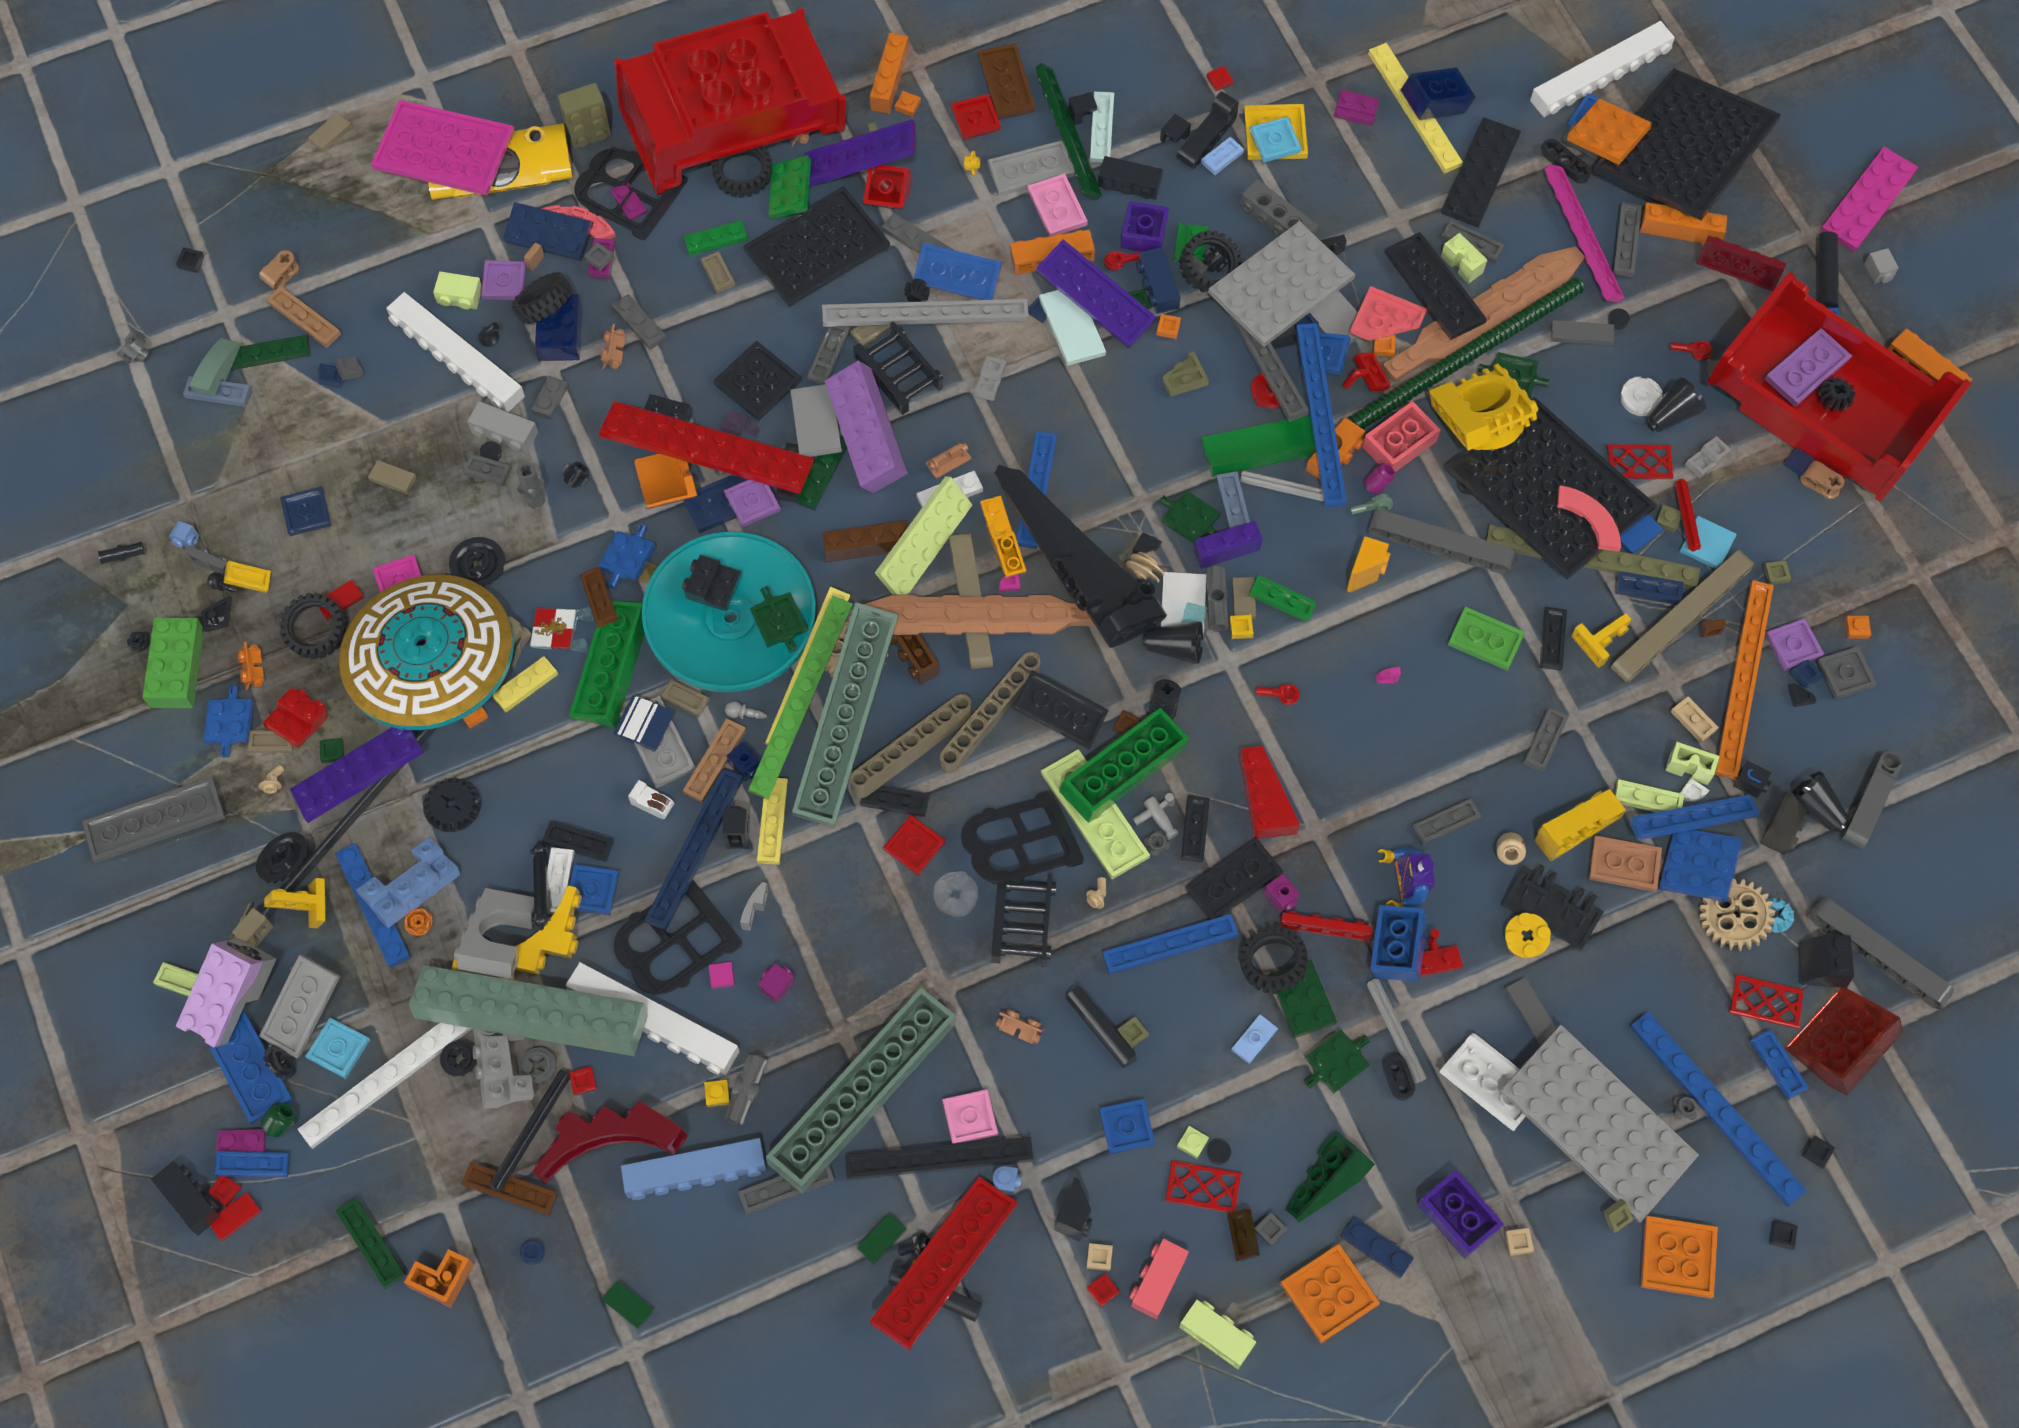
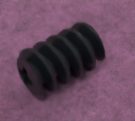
[1150,679,1181,720]

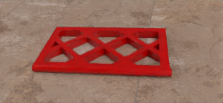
[1606,444,1674,479]
[1729,974,1804,1029]
[1165,1160,1242,1213]

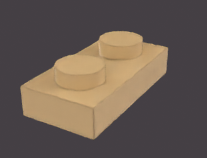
[1671,696,1718,743]

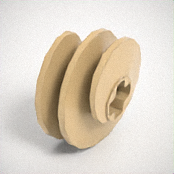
[1125,552,1165,583]

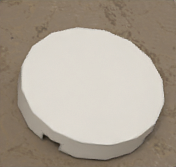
[1620,377,1663,416]

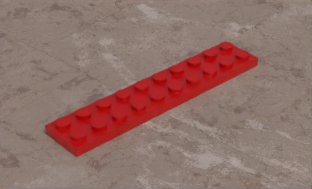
[599,401,814,494]

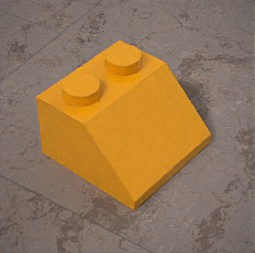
[1347,536,1391,592]

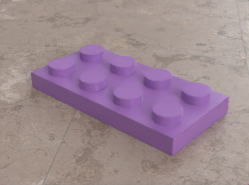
[1765,328,1852,407]

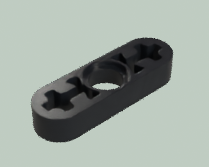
[1541,139,1591,184]

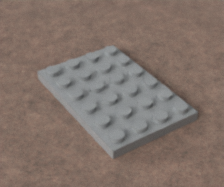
[1208,221,1355,347]

